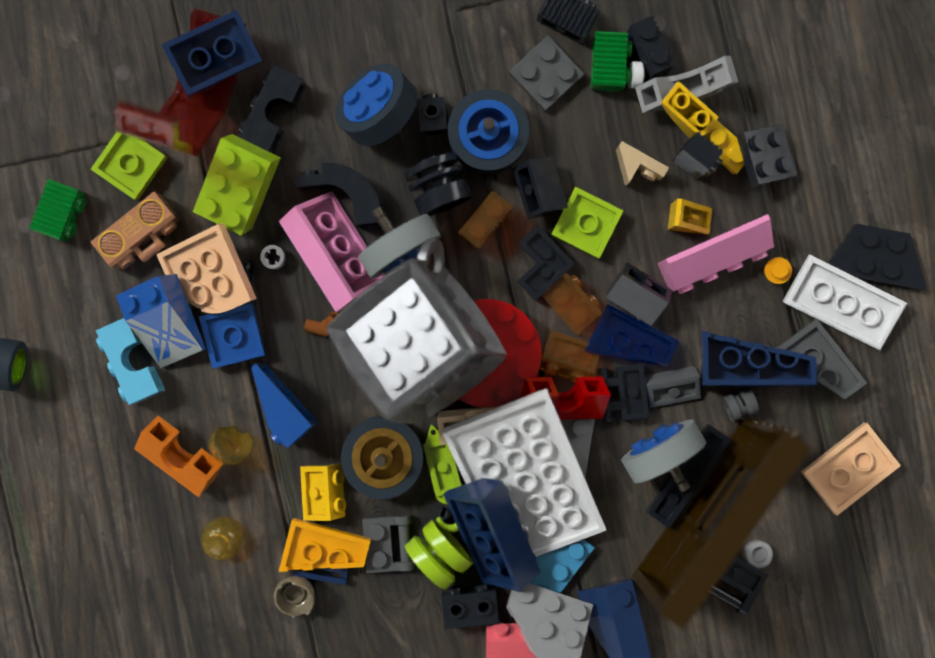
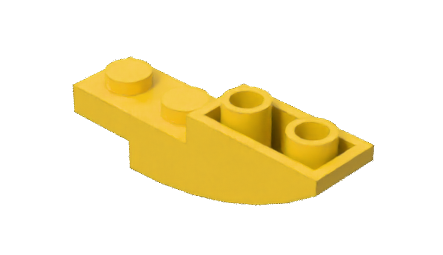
[660,81,745,174]

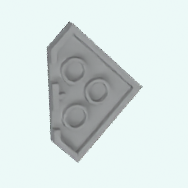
[506,583,593,658]

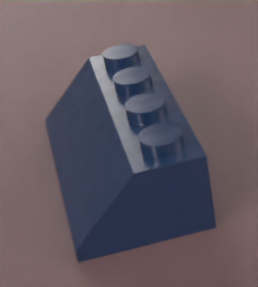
[443,478,541,592]

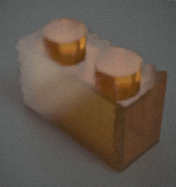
[459,191,512,250]

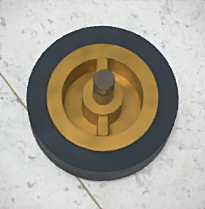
[341,416,424,499]

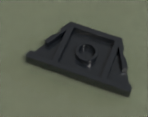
[828,224,926,291]

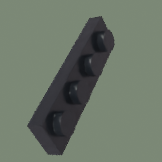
[646,424,731,528]

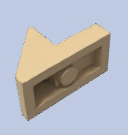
[616,141,669,186]

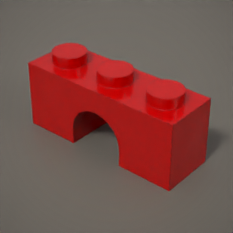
[520,377,611,420]

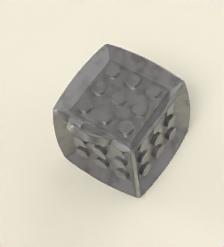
[327,238,507,424]

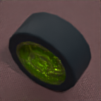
[0,338,28,392]

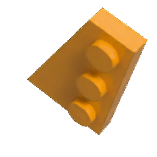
[278,518,372,572]

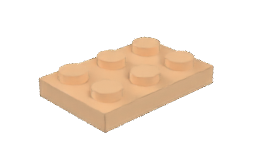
[801,423,901,516]

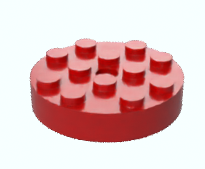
[459,299,541,408]

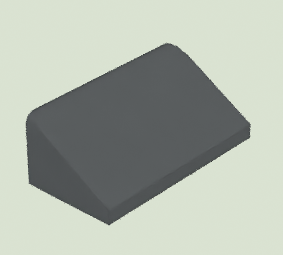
[645,366,701,408]

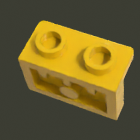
[300,463,346,521]

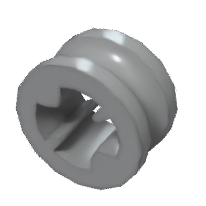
[260,245,286,270]

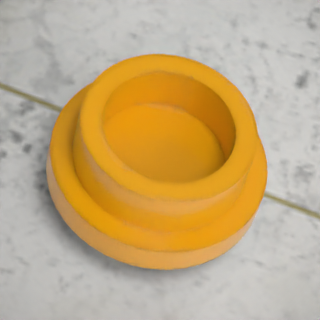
[764,257,792,284]

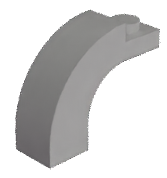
[635,56,738,113]

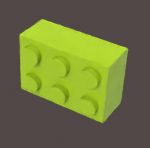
[193,134,281,236]

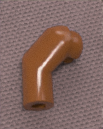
[304,312,339,337]

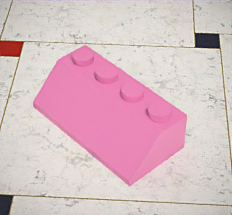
[279,191,385,312]
[657,214,774,294]

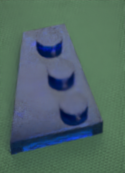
[583,304,679,367]

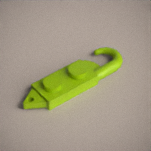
[422,425,461,532]

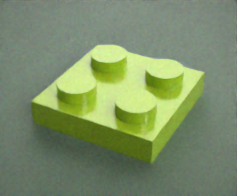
[91,125,168,201]
[551,187,623,259]

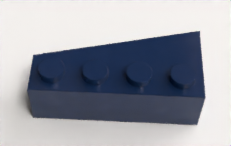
[700,331,817,388]

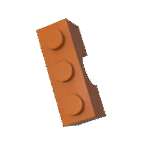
[134,416,223,497]

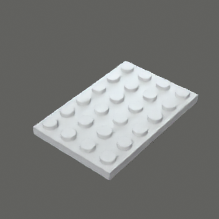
[442,388,606,557]

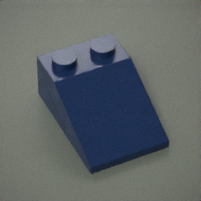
[161,10,262,99]

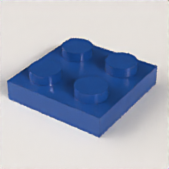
[199,303,266,369]

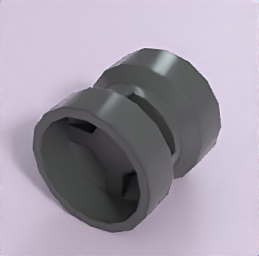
[723,388,759,422]

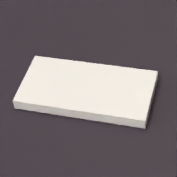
[783,254,907,350]

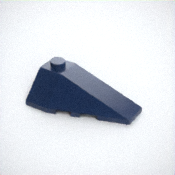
[577,578,651,658]

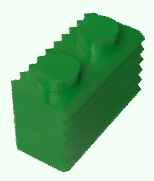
[590,31,632,92]
[29,179,86,242]

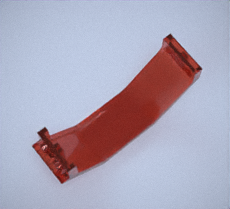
[115,8,246,157]

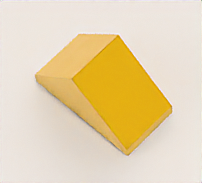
[668,199,712,235]

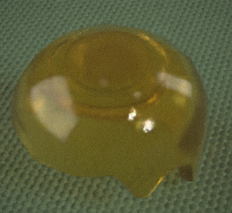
[208,425,254,465]
[200,516,244,561]

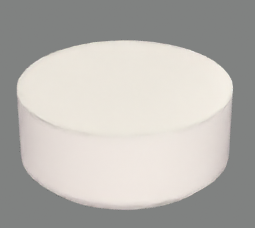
[628,61,644,89]

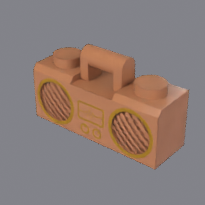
[91,192,181,269]

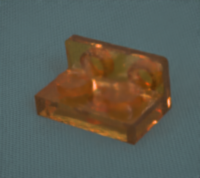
[541,273,602,335]
[539,330,602,383]

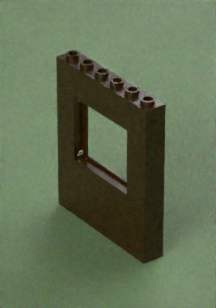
[631,419,811,630]

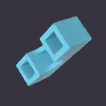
[96,318,165,405]

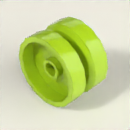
[405,519,473,590]

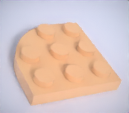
[156,223,257,313]

